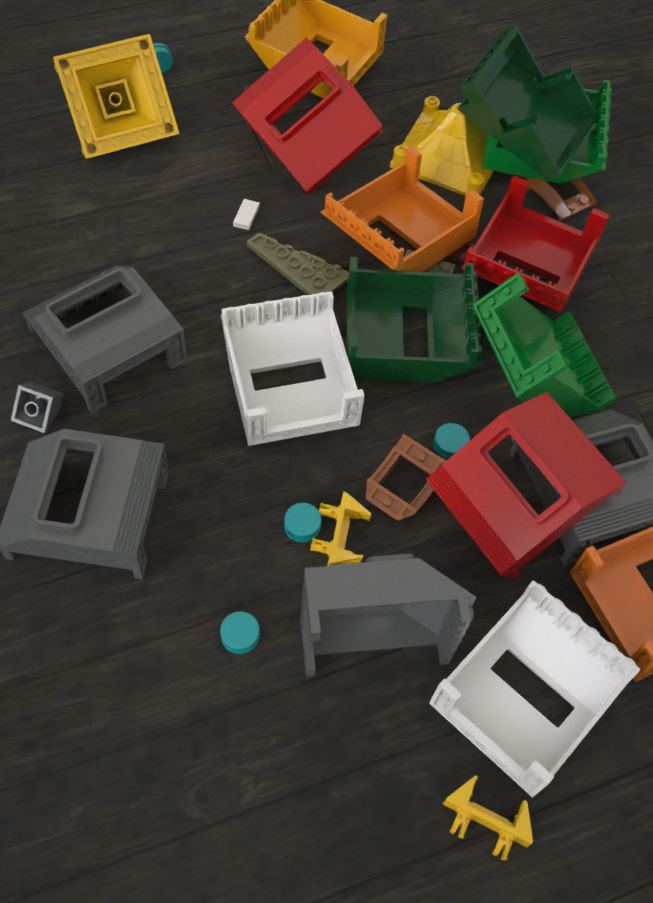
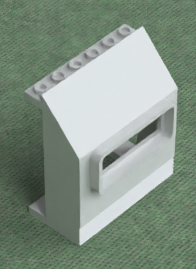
[221,291,364,446]
[429,581,640,798]

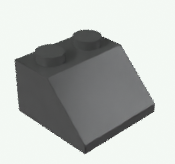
[11,382,63,433]

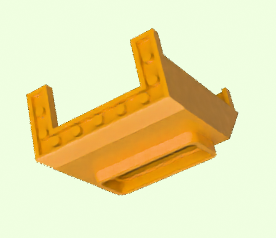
[245,0,387,98]

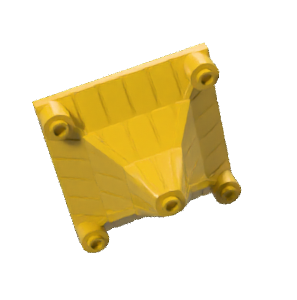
[53,34,179,159]
[390,96,494,196]

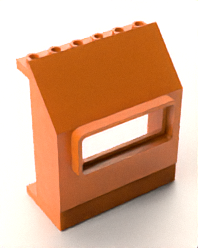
[321,146,484,272]
[570,527,653,682]

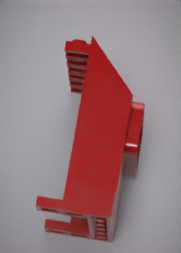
[232,37,383,195]
[462,176,609,311]
[426,392,627,578]

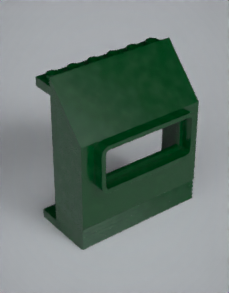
[346,257,483,382]

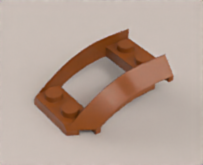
[527,177,598,222]
[366,434,446,521]

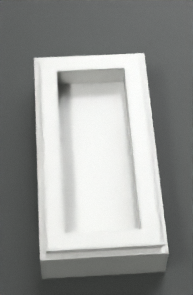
[233,199,260,230]

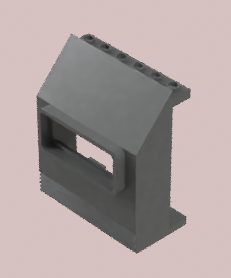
[22,265,187,414]
[509,410,653,565]
[0,429,169,579]
[300,554,476,677]

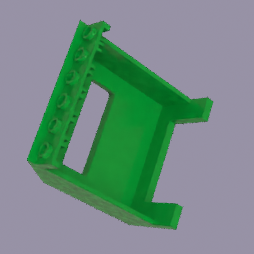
[482,80,612,184]
[473,273,617,417]

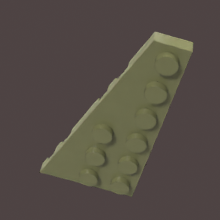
[247,233,348,295]

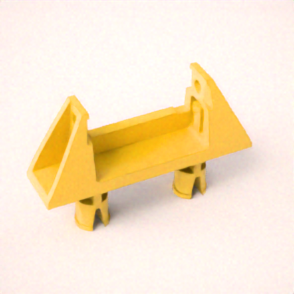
[310,492,371,567]
[443,775,533,860]

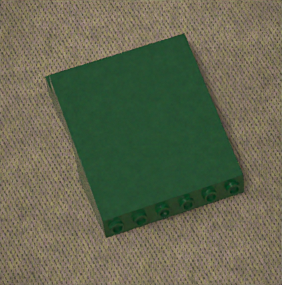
[457,25,598,179]

